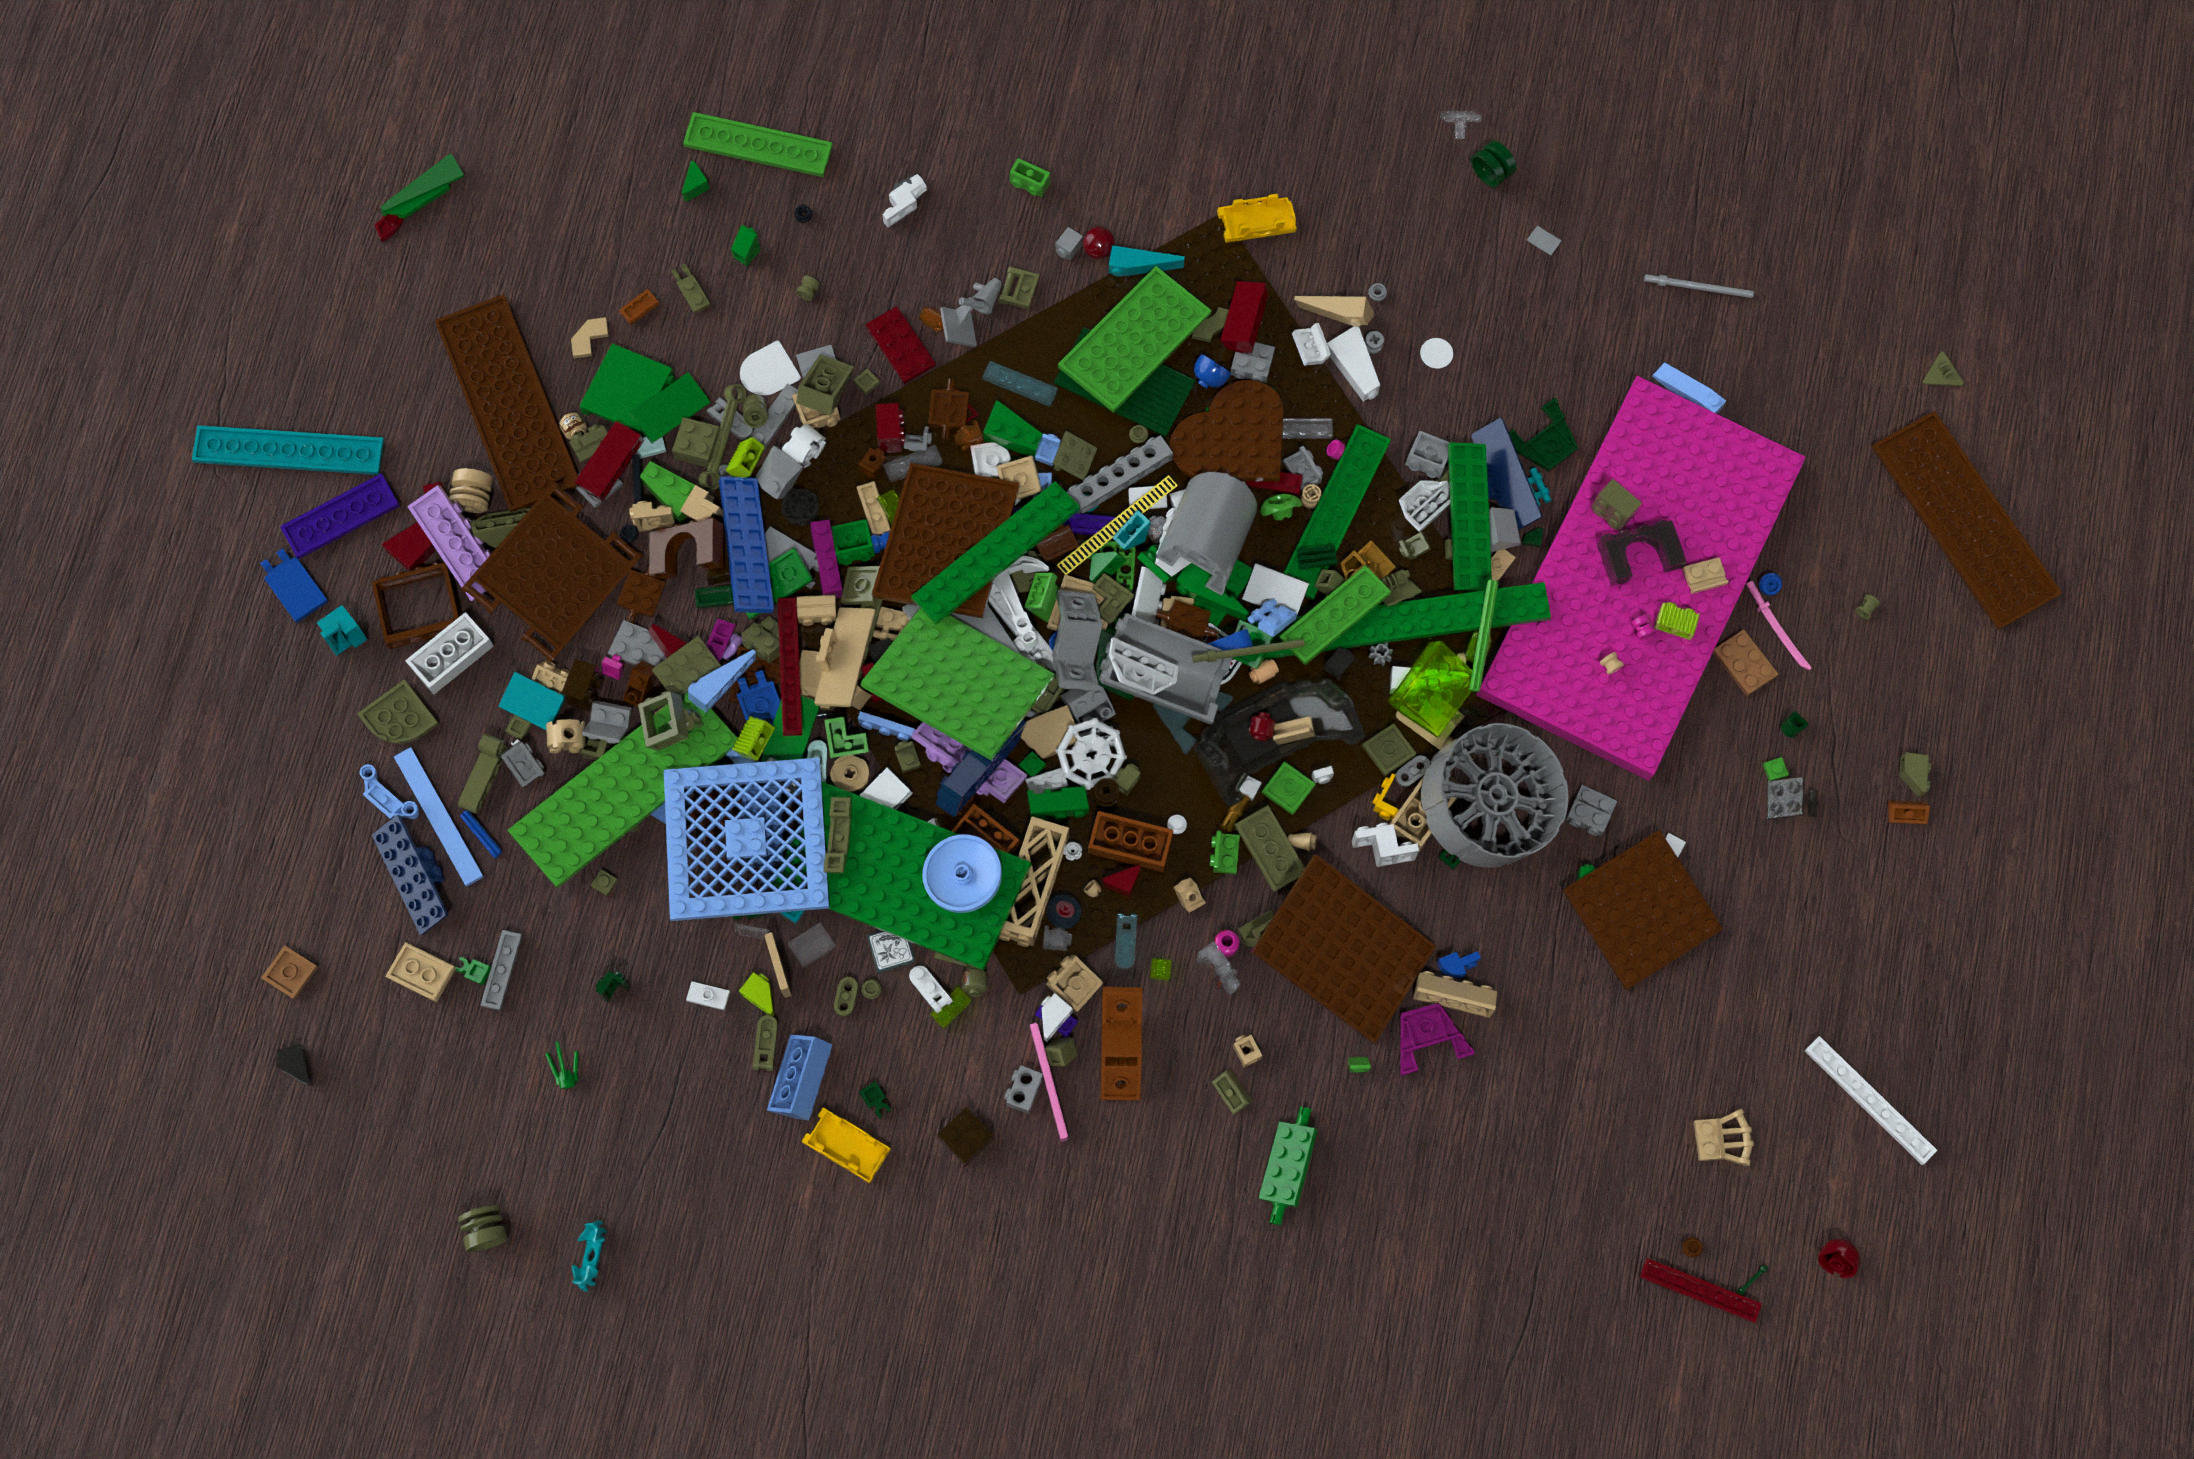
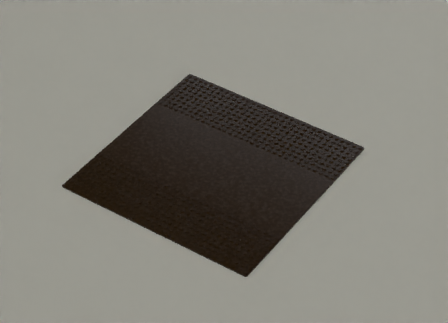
[715,215,1507,994]

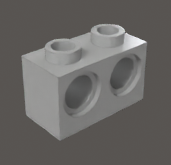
[1004,1065,1043,1114]

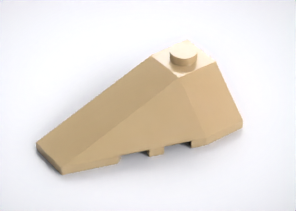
[1294,296,1374,327]

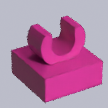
[602,654,623,680]

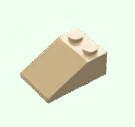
[799,650,834,711]

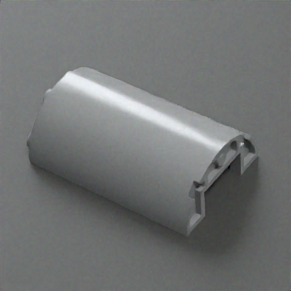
[1156,472,1257,596]
[1099,613,1232,724]

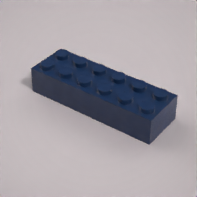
[936,720,1027,817]

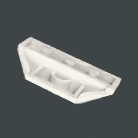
[1399,481,1450,532]
[1109,638,1179,695]

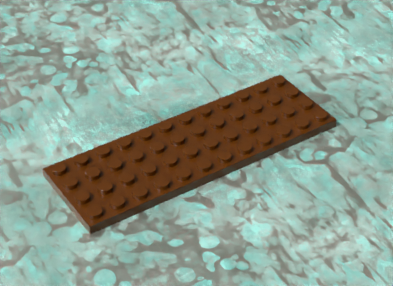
[434,294,578,512]
[1871,411,2062,631]

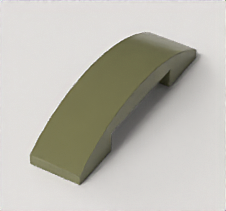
[823,797,851,873]

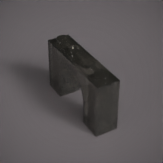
[1597,520,1687,586]

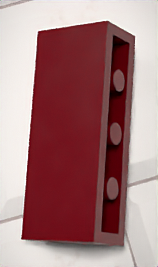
[1220,281,1269,353]
[575,421,644,502]

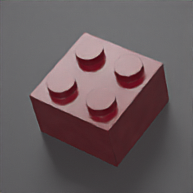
[876,403,905,453]

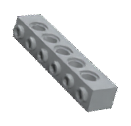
[1067,435,1173,514]

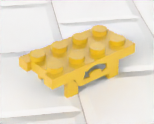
[1217,194,1297,243]
[802,1108,891,1184]

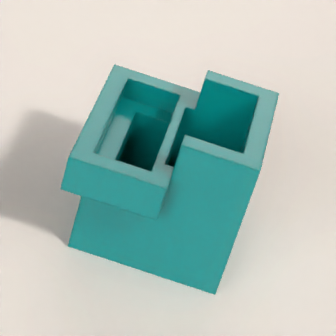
[317,605,368,656]

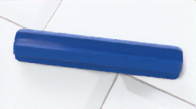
[460,810,502,858]

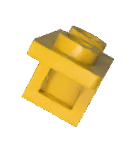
[1372,773,1399,821]

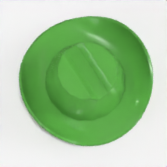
[1260,493,1303,520]

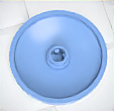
[922,834,1002,913]

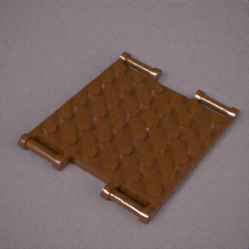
[461,482,643,662]

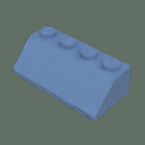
[767,1035,832,1121]

